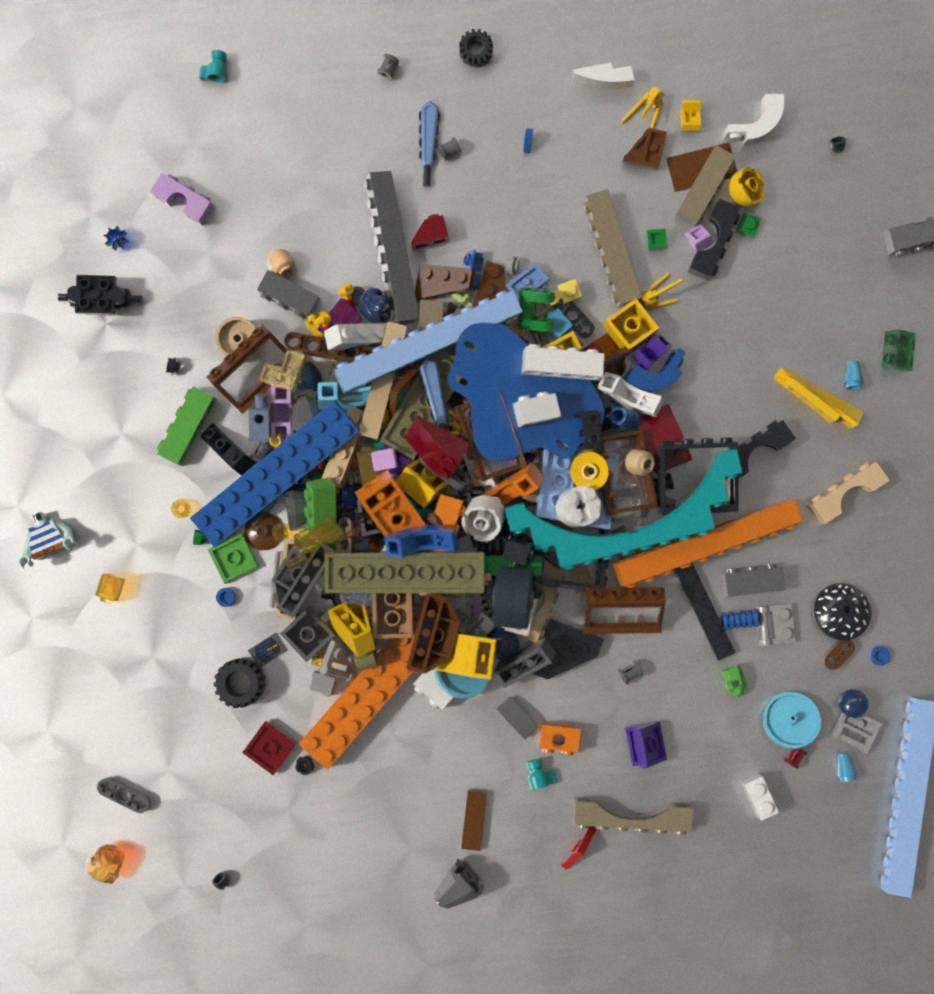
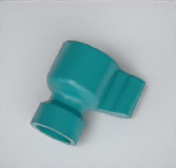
[199,50,227,82]
[526,758,557,790]

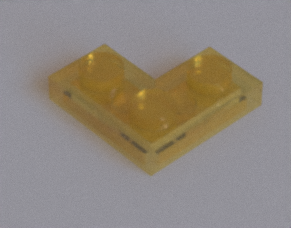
[258,349,307,392]

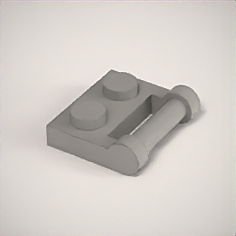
[757,604,796,646]
[319,640,357,683]
[830,713,882,755]

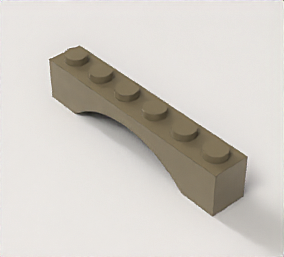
[573,798,693,835]

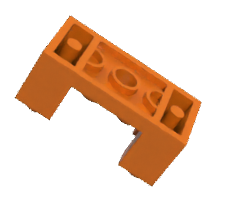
[355,470,426,553]

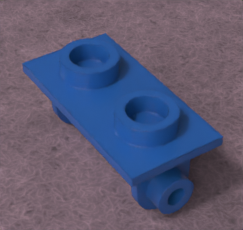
[463,250,484,291]

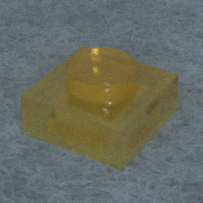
[311,653,333,667]

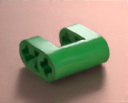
[518,287,555,332]

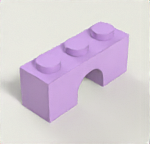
[150,173,214,225]
[271,384,294,444]

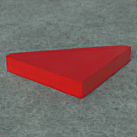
[561,826,597,870]

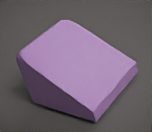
[685,224,713,252]
[371,448,398,471]

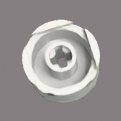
[556,486,601,528]
[462,495,506,541]

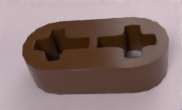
[822,640,855,670]

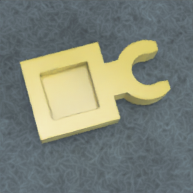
[549,279,582,306]

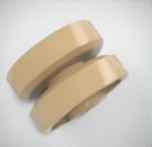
[216,317,260,361]

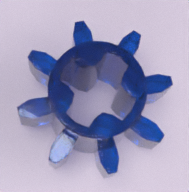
[103,226,129,251]
[338,485,359,510]

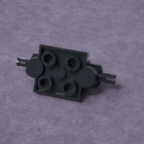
[58,275,143,315]

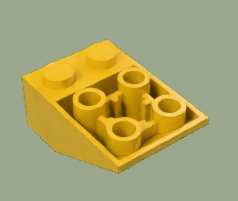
[434,633,498,680]

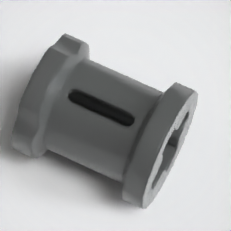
[377,54,399,79]
[437,137,461,161]
[530,330,551,348]
[250,442,274,462]
[618,661,643,685]

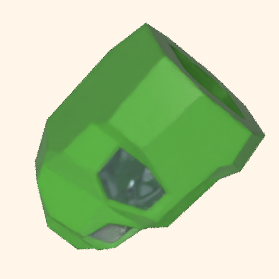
[720,664,747,697]

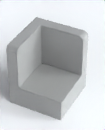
[310,671,337,697]

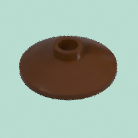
[244,512,283,551]

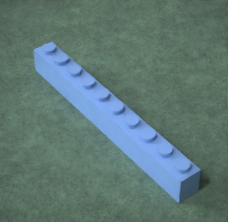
[334,290,523,394]
[880,697,934,898]

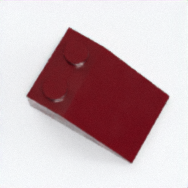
[636,404,692,474]
[404,415,470,480]

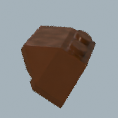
[406,593,460,674]

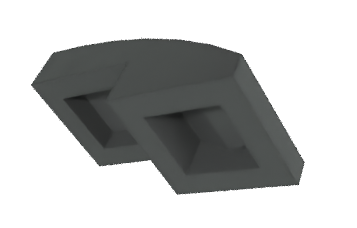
[497,696,539,739]

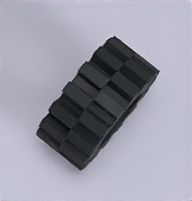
[459,29,493,68]

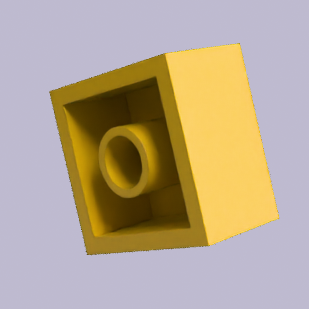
[603,299,659,353]
[396,459,449,508]

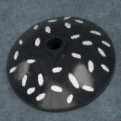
[813,583,872,641]

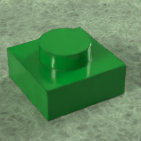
[736,212,761,238]
[646,228,667,251]

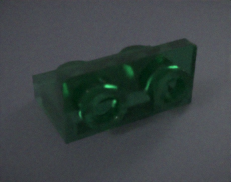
[882,329,916,371]

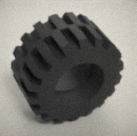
[214,658,266,708]

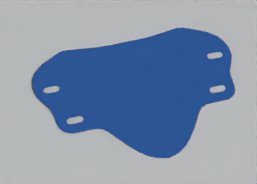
[447,322,605,461]

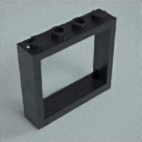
[657,437,739,516]
[533,518,612,591]

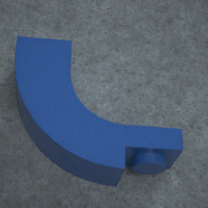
[623,348,686,392]
[385,525,459,558]

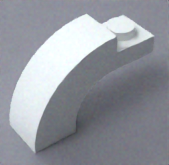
[597,372,665,417]

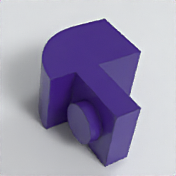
[634,332,672,370]

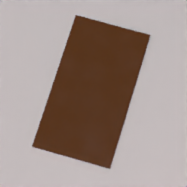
[666,142,737,192]

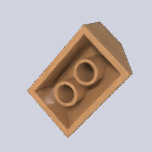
[372,593,413,639]

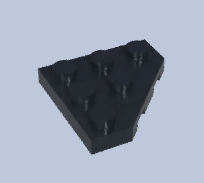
[532,618,604,680]

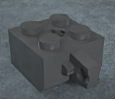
[280,606,337,662]

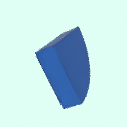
[523,128,533,153]

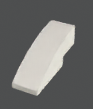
[573,62,634,89]

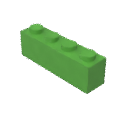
[157,386,217,466]
[304,478,336,553]

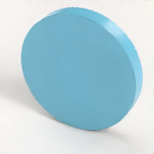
[434,670,489,699]
[763,692,821,749]

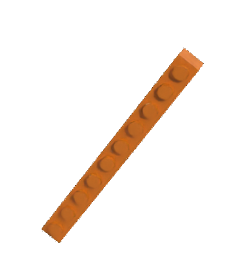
[613,499,803,588]

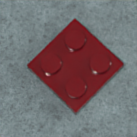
[242,721,297,775]

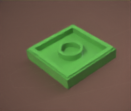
[208,533,260,584]

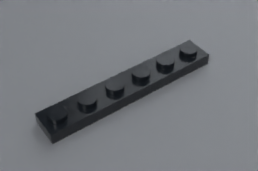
[674,562,735,661]

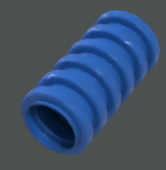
[611,407,641,428]
[721,610,759,630]

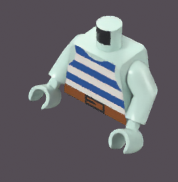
[18,512,78,569]

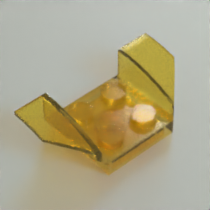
[285,518,360,567]

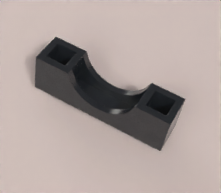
[687,198,741,281]
[727,420,796,481]

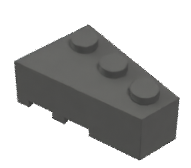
[883,216,934,257]

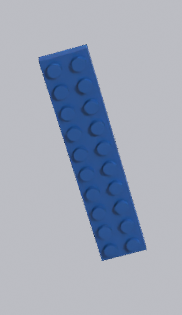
[190,400,360,547]

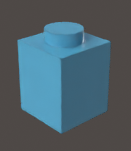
[544,309,573,339]

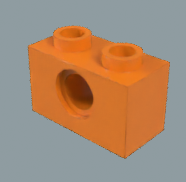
[539,723,581,755]

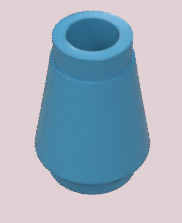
[844,361,864,390]
[837,753,857,782]

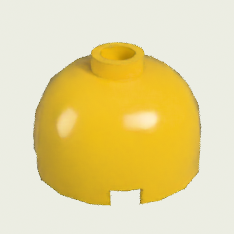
[729,166,766,206]

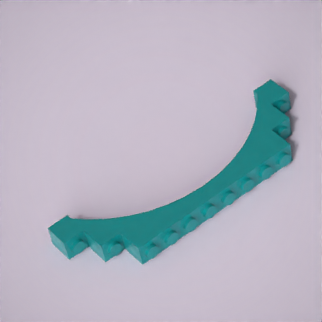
[504,449,742,570]

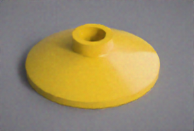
[570,452,609,490]

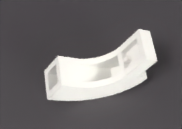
[724,94,784,145]

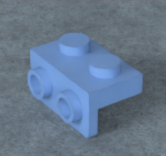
[505,262,550,303]

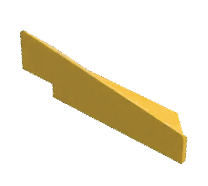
[773,367,863,429]

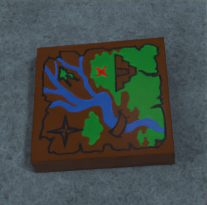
[389,367,418,418]

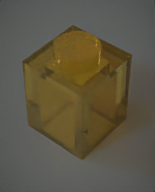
[95,573,125,604]

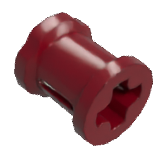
[783,748,807,769]

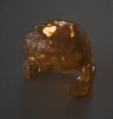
[85,844,124,884]

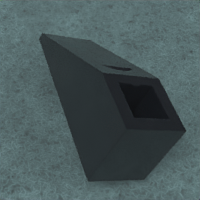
[200,422,256,476]

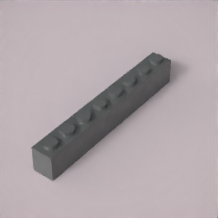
[363,171,420,325]

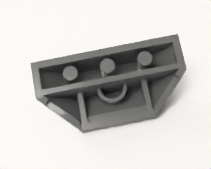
[271,541,336,618]

